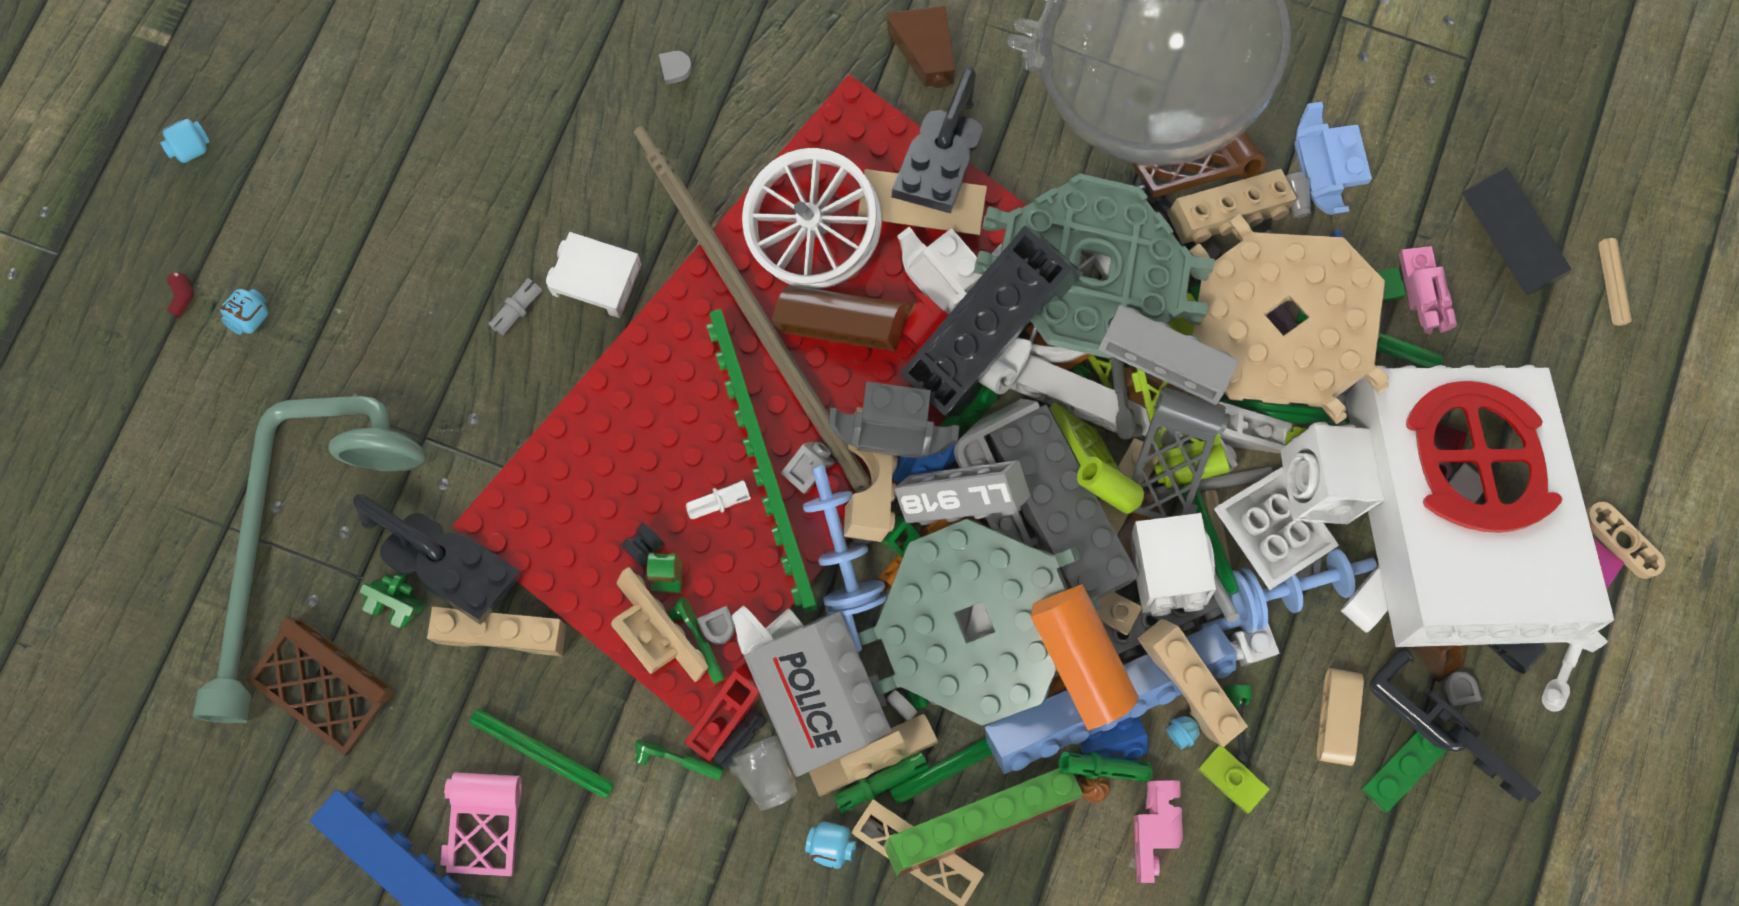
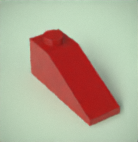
[684,662,761,763]

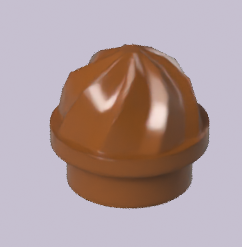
[1078,775,1110,803]

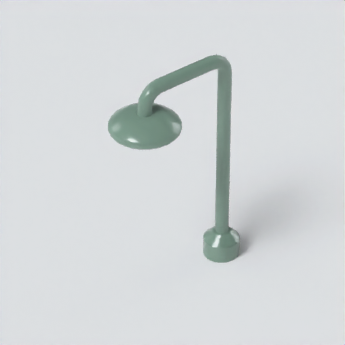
[193,396,426,723]

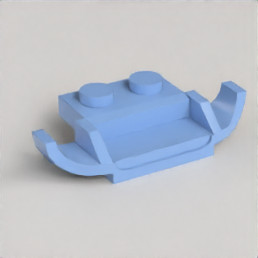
[1294,102,1372,215]

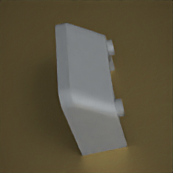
[954,399,1040,546]

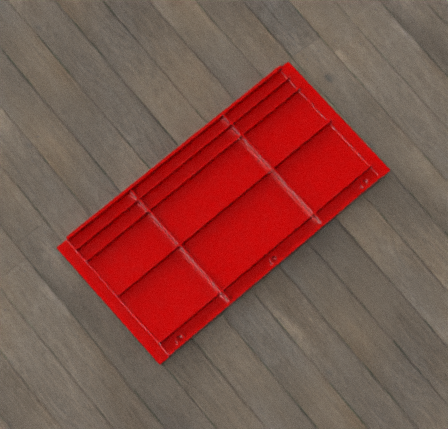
[451,74,1027,727]

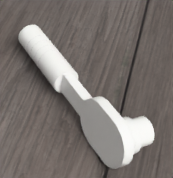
[1542,644,1583,712]

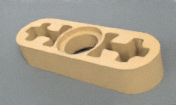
[1586,502,1665,579]

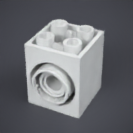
[1280,422,1384,524]
[1129,513,1216,616]

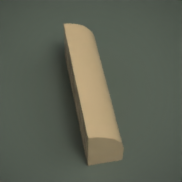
[858,169,987,235]

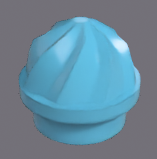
[1165,716,1200,750]

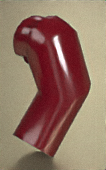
[166,272,194,318]

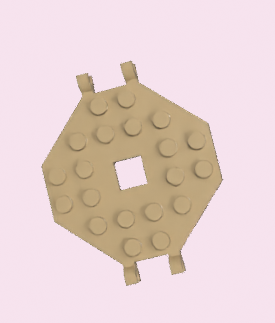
[1189,214,1389,425]

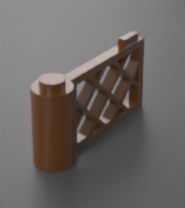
[1130,119,1267,198]

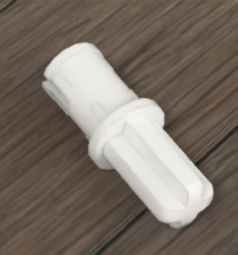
[686,480,750,519]

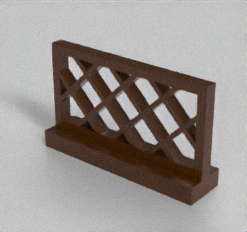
[246,617,397,756]

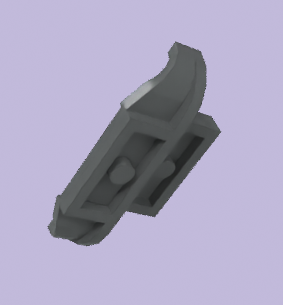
[829,382,959,459]

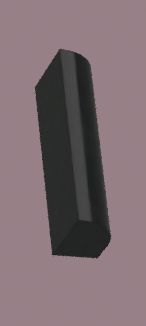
[1462,167,1571,295]

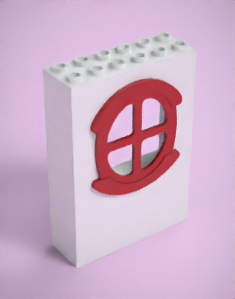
[1345,365,1614,647]

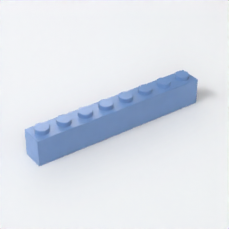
[985,623,1237,774]

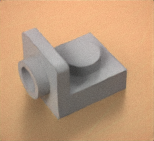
[781,441,836,494]

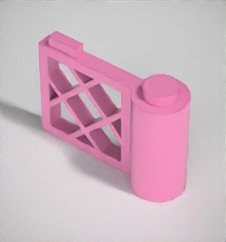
[440,772,522,876]

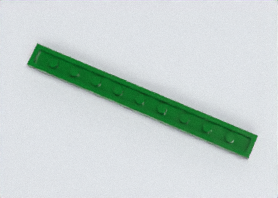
[706,309,817,613]

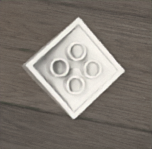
[1214,467,1339,590]

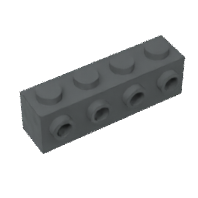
[1102,595,1223,661]

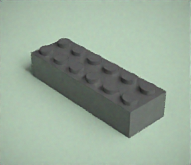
[986,405,1139,599]

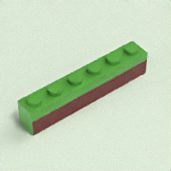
[884,768,1083,877]

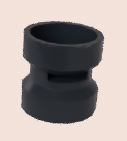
[620,522,665,567]

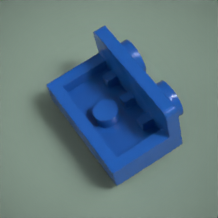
[1079,717,1148,760]

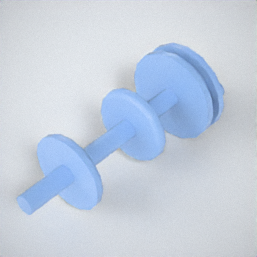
[803,465,888,652]
[1200,548,1377,634]

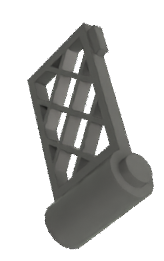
[1131,386,1230,519]

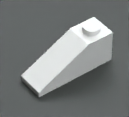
[1194,402,1292,453]

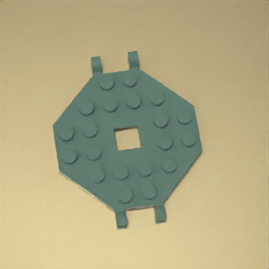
[973,173,1215,359]
[858,518,1101,726]

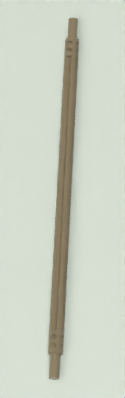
[633,126,871,493]

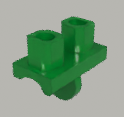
[360,572,426,629]

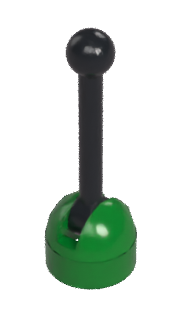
[1225,685,1252,764]

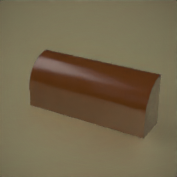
[772,285,909,352]

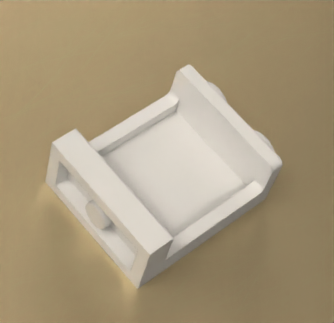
[546,232,642,318]

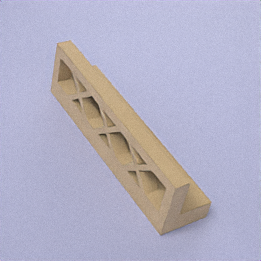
[851,799,984,906]

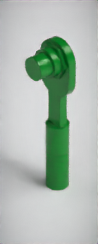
[668,597,725,684]
[634,739,724,781]

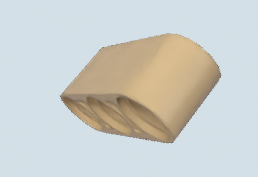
[1317,668,1364,766]

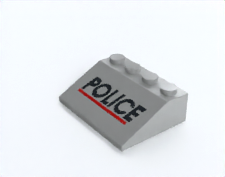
[744,611,892,777]

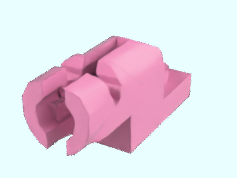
[1399,246,1457,334]
[1133,781,1183,883]

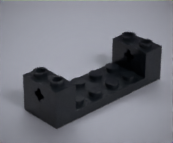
[900,226,1084,416]

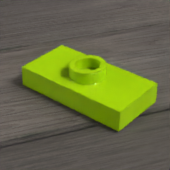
[1197,745,1270,814]

